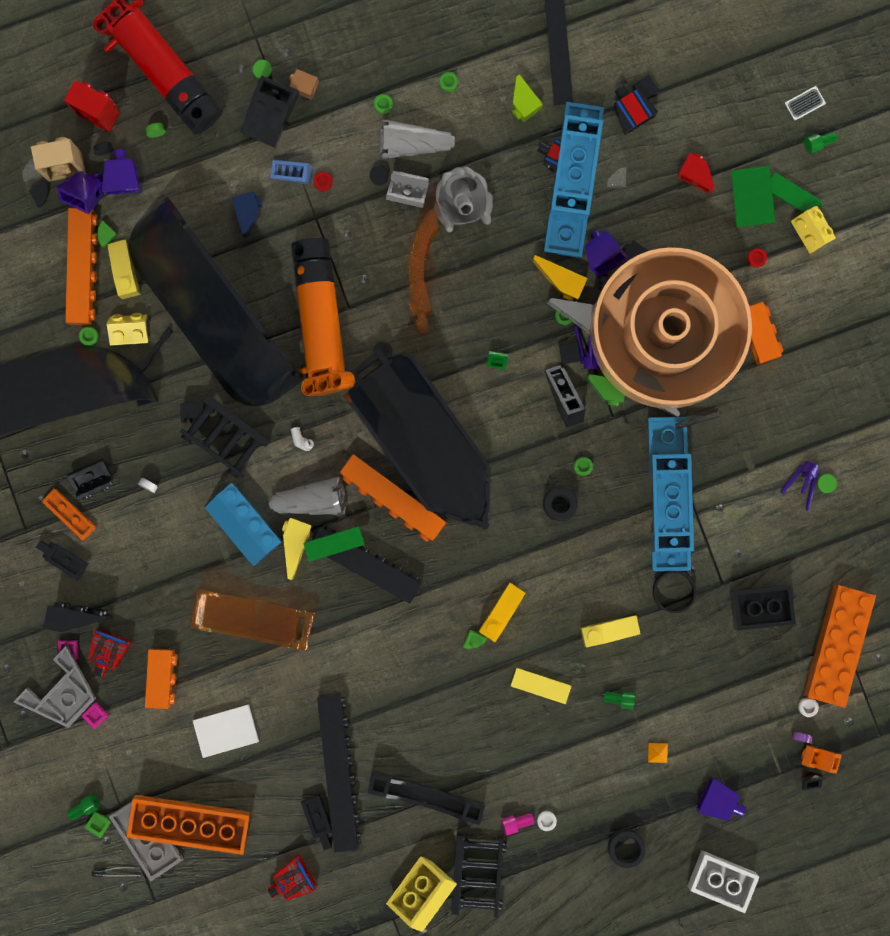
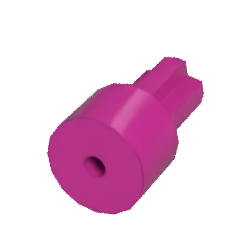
[501,813,534,836]

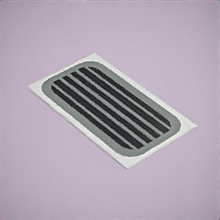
[785,86,826,120]

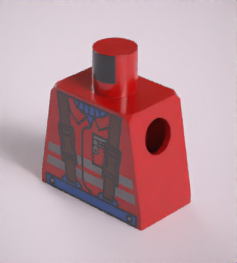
[88,628,133,677]
[267,854,317,901]

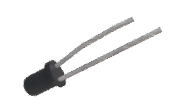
[91,867,141,877]

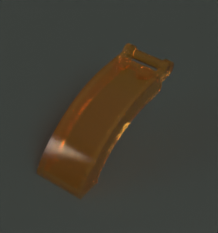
[408,209,439,334]
[189,589,316,651]

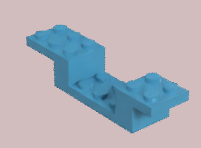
[544,102,604,258]
[648,417,694,571]

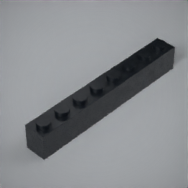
[317,693,362,853]

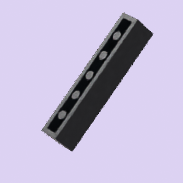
[313,526,422,604]

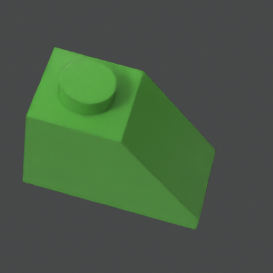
[587,374,625,406]

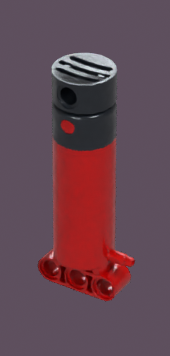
[93,0,223,135]

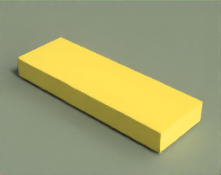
[511,668,571,704]

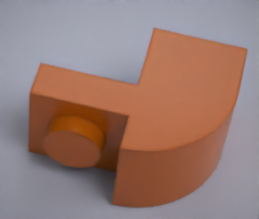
[801,745,842,774]

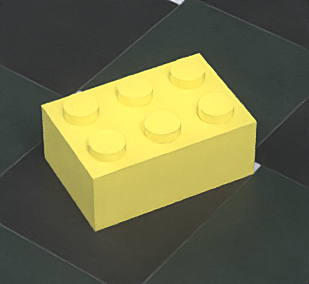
[386,856,457,932]

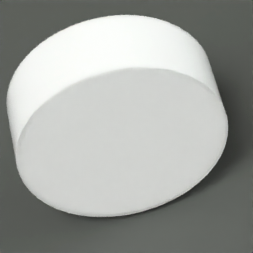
[138,478,158,494]
[798,697,819,717]
[537,811,557,831]

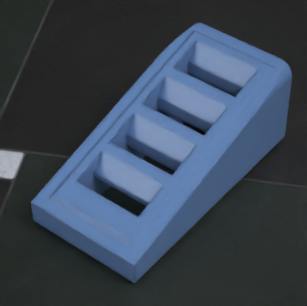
[270,160,313,184]

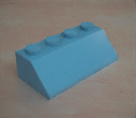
[205,483,283,567]

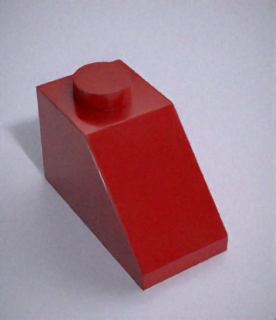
[677,153,715,194]

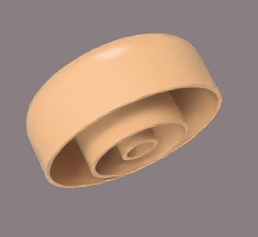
[590,248,752,408]

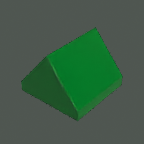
[487,350,508,370]

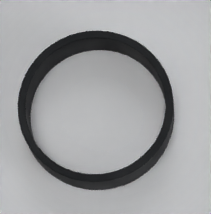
[653,571,696,613]

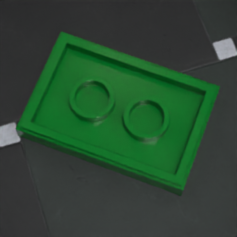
[731,165,775,228]

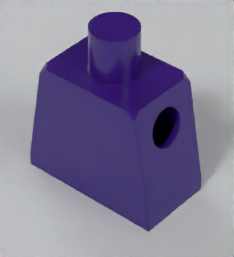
[102,149,142,195]
[57,171,103,214]
[585,230,629,278]
[696,776,746,821]

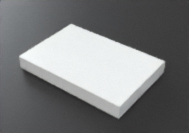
[193,704,259,758]

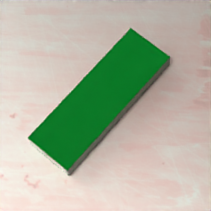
[771,172,823,213]
[303,526,365,562]

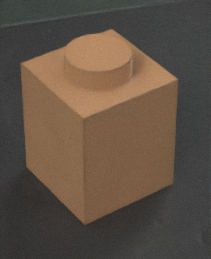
[288,69,319,100]

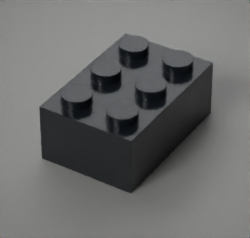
[730,585,796,630]

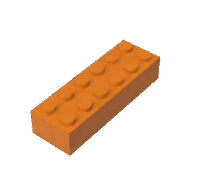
[803,584,876,708]
[126,795,251,855]

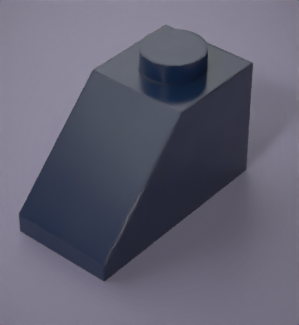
[232,191,263,237]

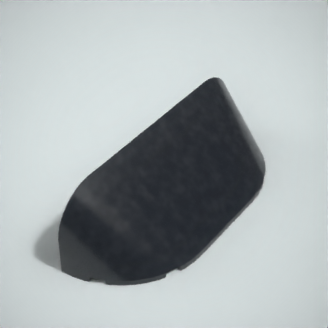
[129,196,303,406]
[0,345,158,435]

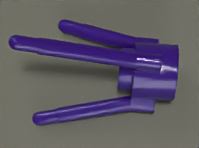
[574,326,599,369]
[781,461,820,511]

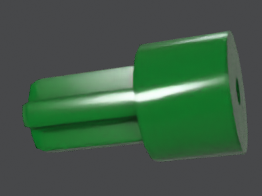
[804,132,837,154]
[603,691,636,710]
[67,794,101,820]

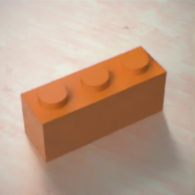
[749,302,783,365]
[145,648,177,709]

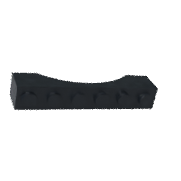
[367,771,485,825]

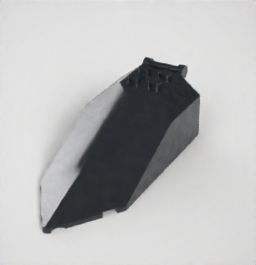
[343,348,489,530]

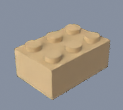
[31,137,86,182]

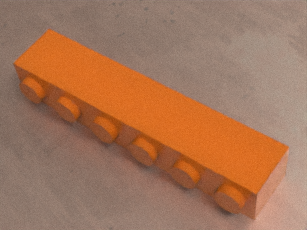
[66,208,98,325]
[340,454,447,542]

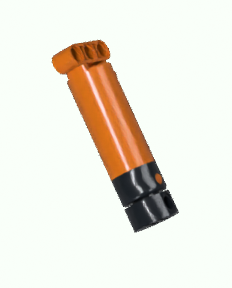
[291,238,355,396]

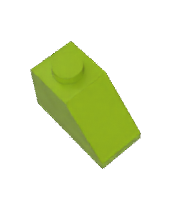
[512,74,543,123]

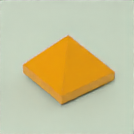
[648,743,668,763]

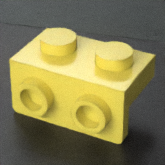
[791,206,836,254]
[107,313,149,345]

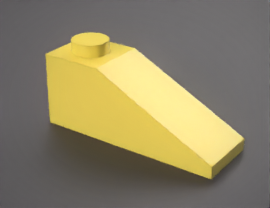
[107,239,141,299]
[282,518,313,580]
[580,615,640,647]

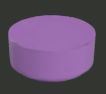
[792,732,813,744]

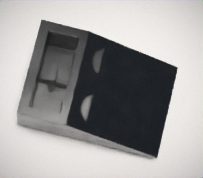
[241,75,299,148]
[43,601,113,632]

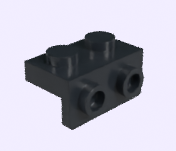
[67,459,113,500]

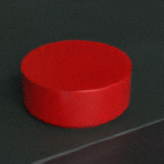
[313,172,333,192]
[747,248,767,268]

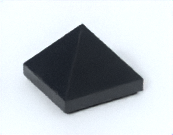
[802,771,823,790]

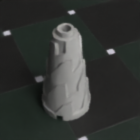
[380,120,455,159]
[269,476,346,515]

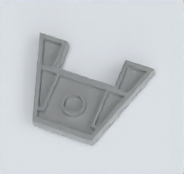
[14,645,96,728]

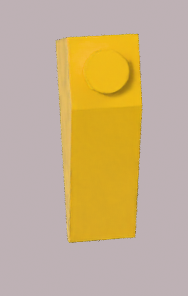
[533,255,588,302]
[479,583,526,642]

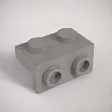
[386,170,429,208]

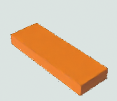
[41,488,97,541]

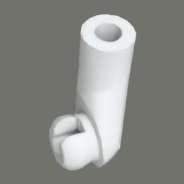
[290,427,314,451]

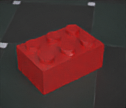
[64,80,120,133]

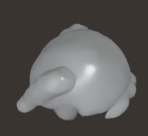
[433,166,493,233]

